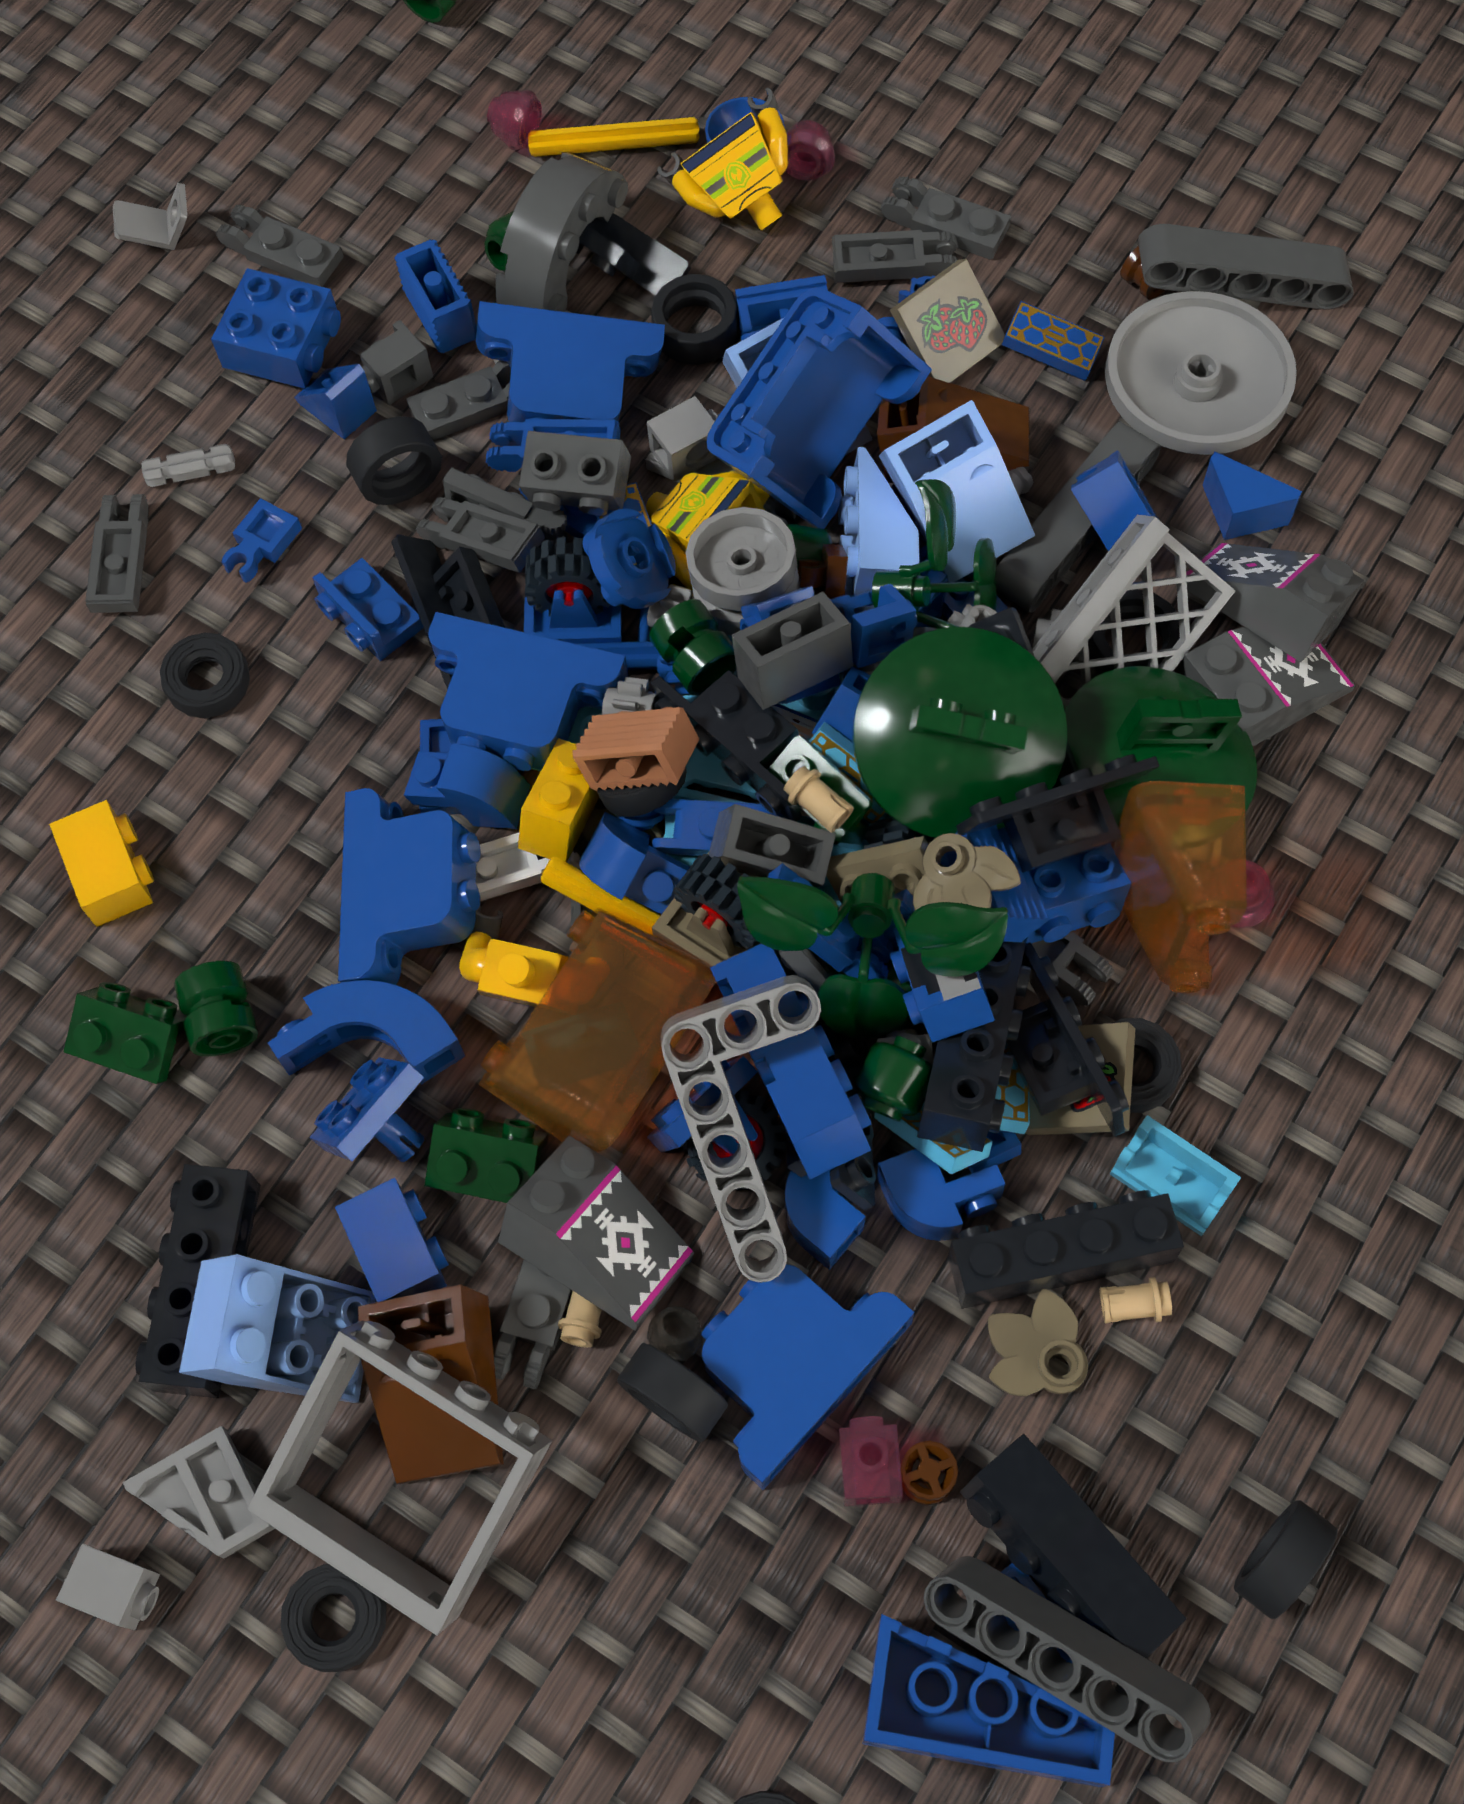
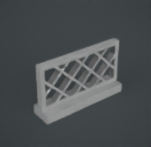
[1032,514,1235,710]

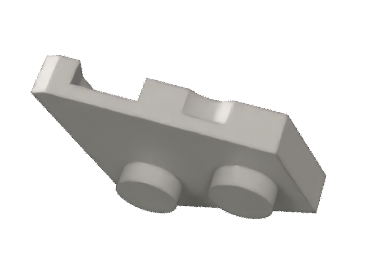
[123,1426,275,1559]

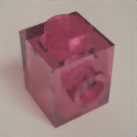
[839,1416,903,1507]

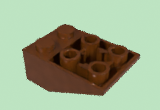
[877,377,1030,483]
[358,1284,504,1484]

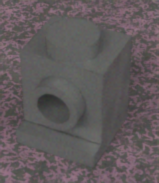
[360,320,433,405]

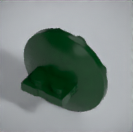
[852,627,1067,839]
[1065,666,1257,851]

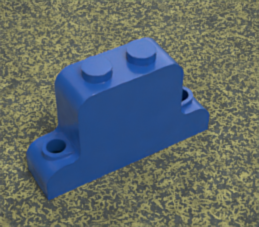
[476,301,665,422]
[428,612,629,771]
[338,788,481,985]
[701,1264,915,1490]

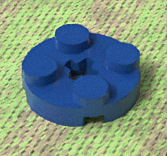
[583,508,676,609]

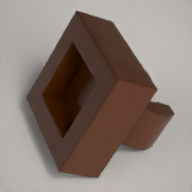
[798,544,848,599]

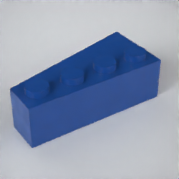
[710,944,872,1179]
[862,1614,1115,1788]

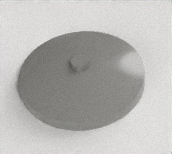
[1105,291,1297,455]

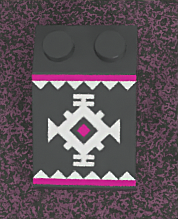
[1186,543,1365,662]
[1178,627,1355,746]
[498,1135,695,1331]

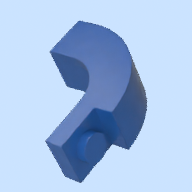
[267,980,465,1084]

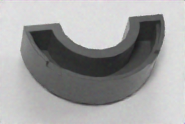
[496,152,628,312]

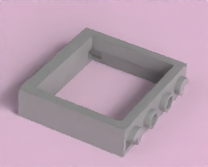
[247,1320,553,1636]

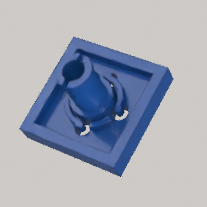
[309,1057,425,1162]

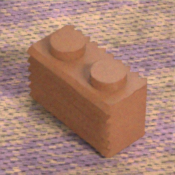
[573,707,699,791]

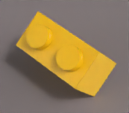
[518,738,599,862]
[49,800,154,927]

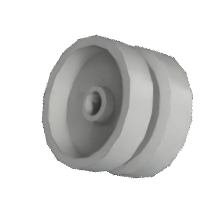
[685,507,801,636]

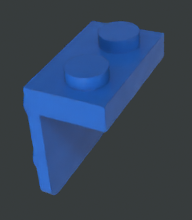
[1023,844,1132,943]

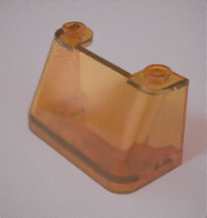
[1112,781,1247,993]
[479,908,716,1152]

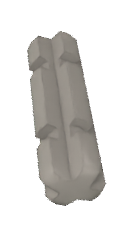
[142,444,235,487]

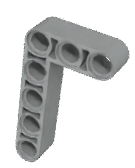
[661,975,821,1283]

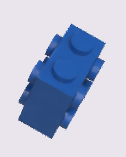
[211,268,341,389]

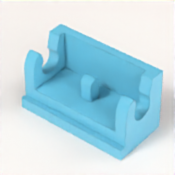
[1110,1115,1241,1236]

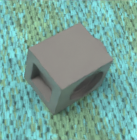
[647,396,718,482]
[56,1544,160,1630]

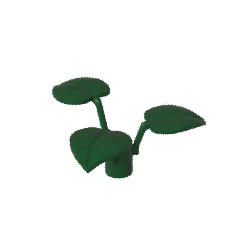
[872,479,997,629]
[737,873,1008,1039]

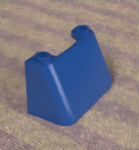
[706,287,932,529]

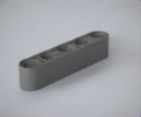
[1138,224,1354,309]
[994,421,1161,613]
[924,1556,1211,1762]

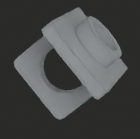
[113,183,187,250]

